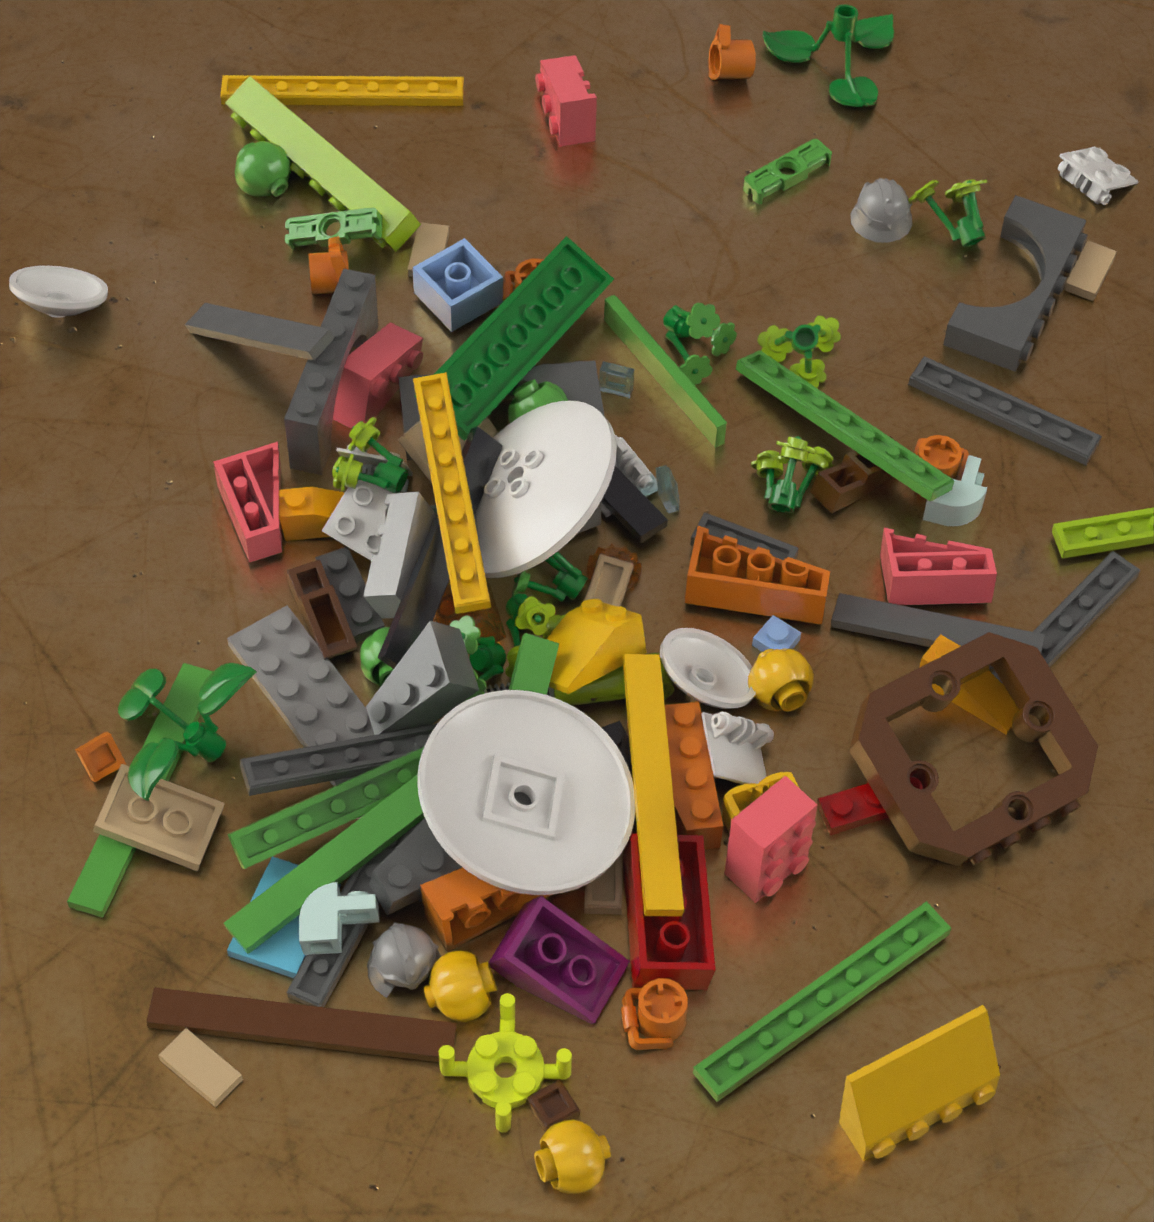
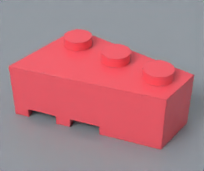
[535,55,597,147]
[333,322,423,429]
[213,442,282,563]
[880,528,997,605]

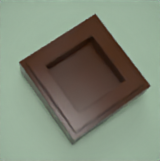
[527,1079,580,1132]

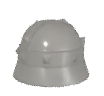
[851,178,912,243]
[367,922,441,998]

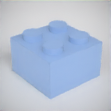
[413,238,503,332]

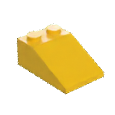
[547,599,647,694]

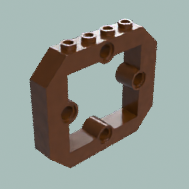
[849,632,1098,867]

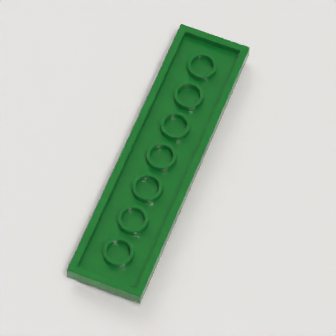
[414,236,614,441]

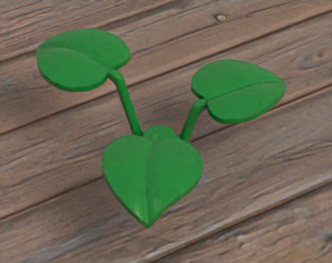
[763,4,894,107]
[118,663,257,801]

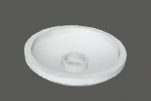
[9,266,108,318]
[660,628,756,709]

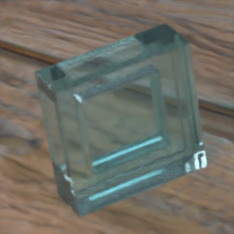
[599,362,634,398]
[655,465,680,513]

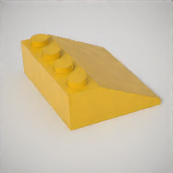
[839,1005,1000,1161]

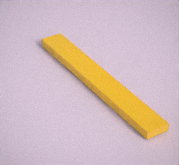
[220,75,464,106]
[413,372,491,614]
[623,654,684,916]

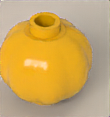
[748,648,814,712]
[423,950,497,1022]
[534,1120,611,1194]

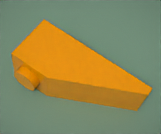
[279,487,345,541]
[919,634,1019,735]

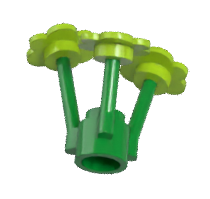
[908,179,988,247]
[757,315,841,389]

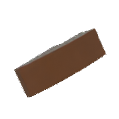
[810,436,897,513]
[287,559,358,660]

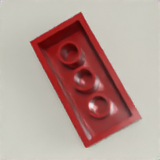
[623,834,716,990]

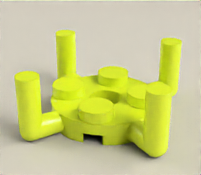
[439,993,572,1133]

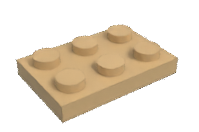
[93,764,225,871]

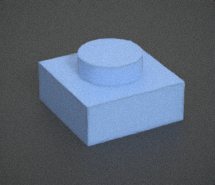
[752,615,801,652]

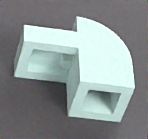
[923,455,987,526]
[299,882,379,955]

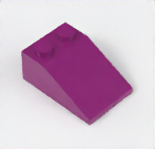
[488,896,630,1024]

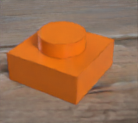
[75,731,126,782]

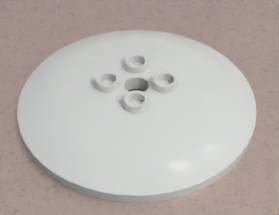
[474,401,617,578]
[418,690,635,895]

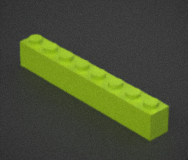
[225,76,421,252]

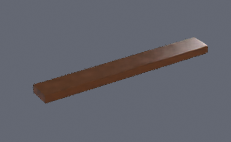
[146,987,457,1062]

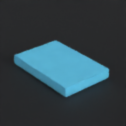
[227,856,341,978]

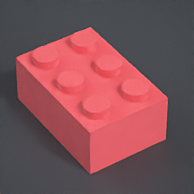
[724,776,817,903]

